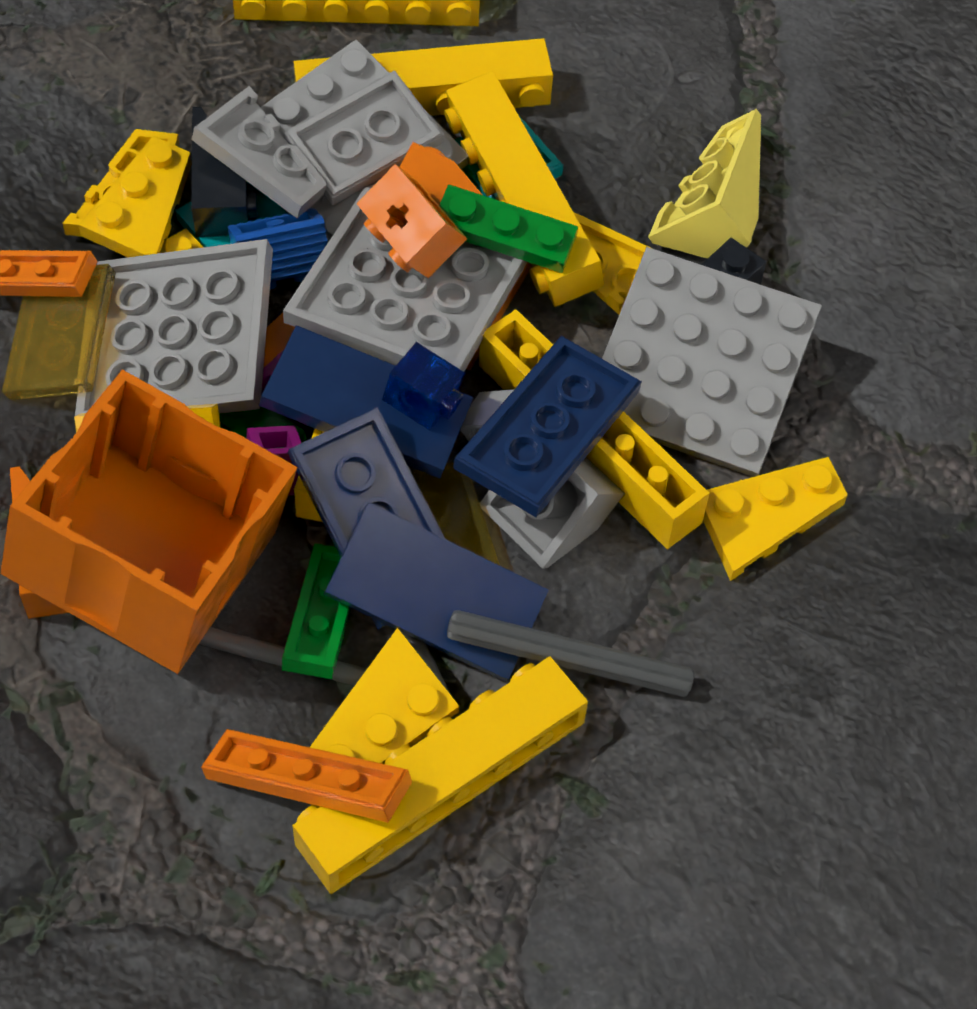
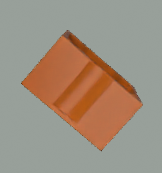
[0,369,298,674]

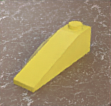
[648,109,761,259]

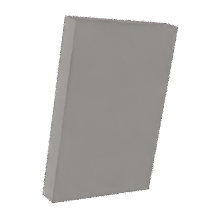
[284,70,444,206]

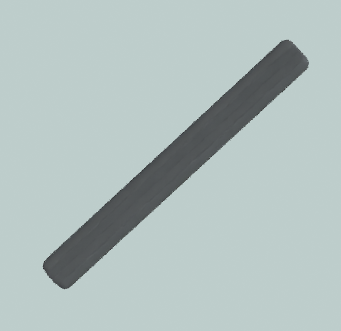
[447,610,694,697]

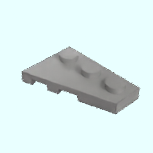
[191,86,327,218]

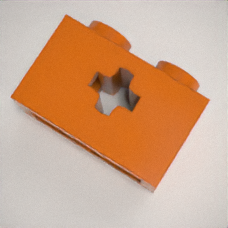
[356,164,467,278]

